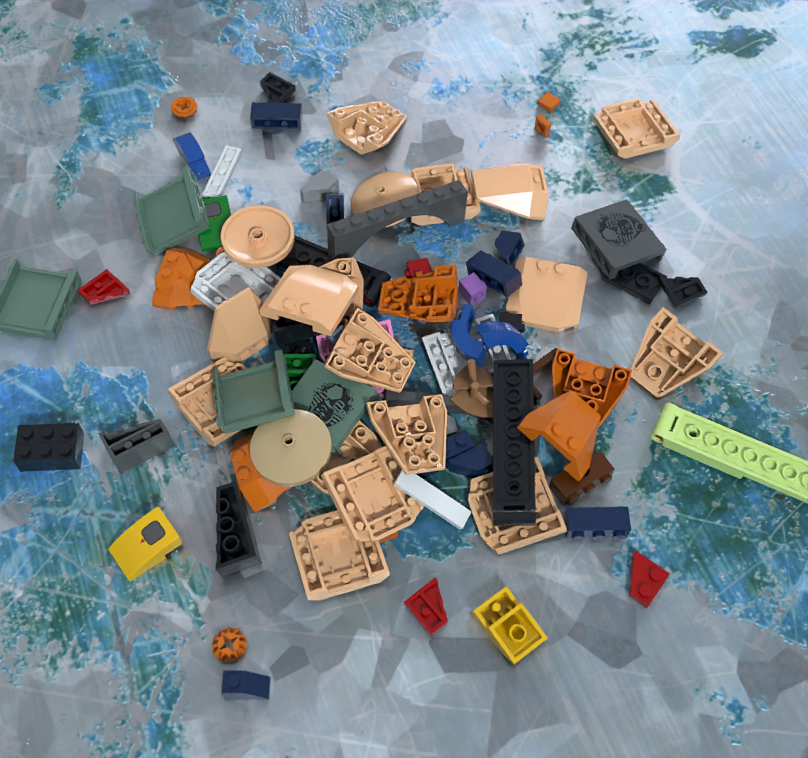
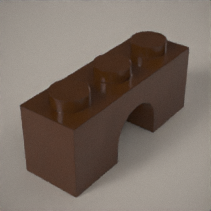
[549,450,615,506]

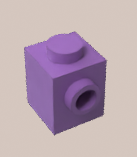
[458,272,487,305]

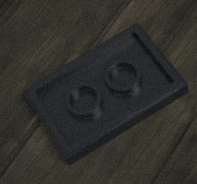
[602,263,668,305]

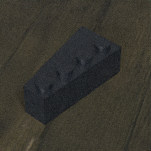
[216,481,262,577]

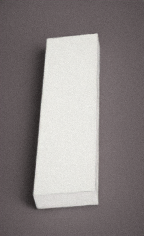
[202,145,242,199]
[393,470,472,530]

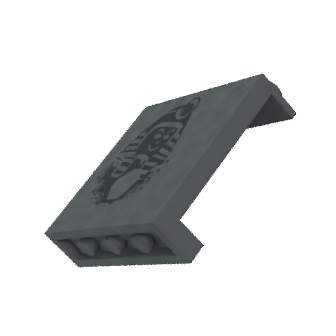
[571,199,667,280]

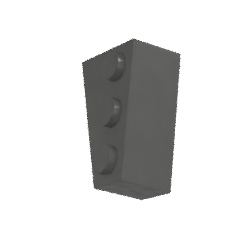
[98,419,174,474]

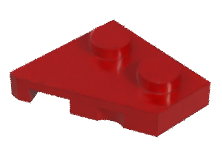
[78,269,130,305]
[629,550,670,608]
[404,577,448,637]

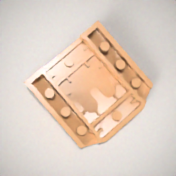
[593,99,680,159]
[409,164,481,226]
[505,257,588,332]
[259,265,358,336]
[168,357,247,446]
[321,446,424,542]
[468,457,567,555]
[289,510,390,601]

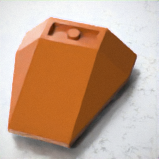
[552,348,632,429]

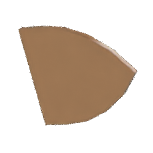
[454,359,493,390]
[450,382,494,418]

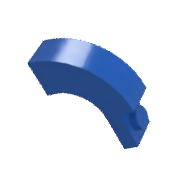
[173,132,211,181]
[451,304,487,367]
[475,321,529,359]

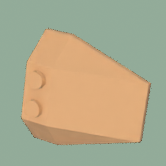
[631,307,724,399]

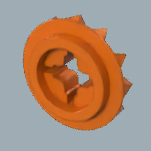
[171,97,198,119]
[211,627,247,663]

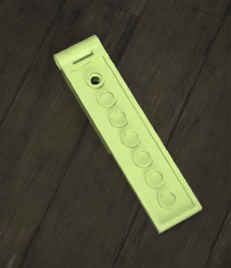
[650,403,808,503]

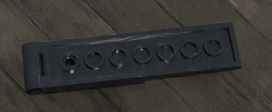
[275,236,391,307]
[493,359,536,526]

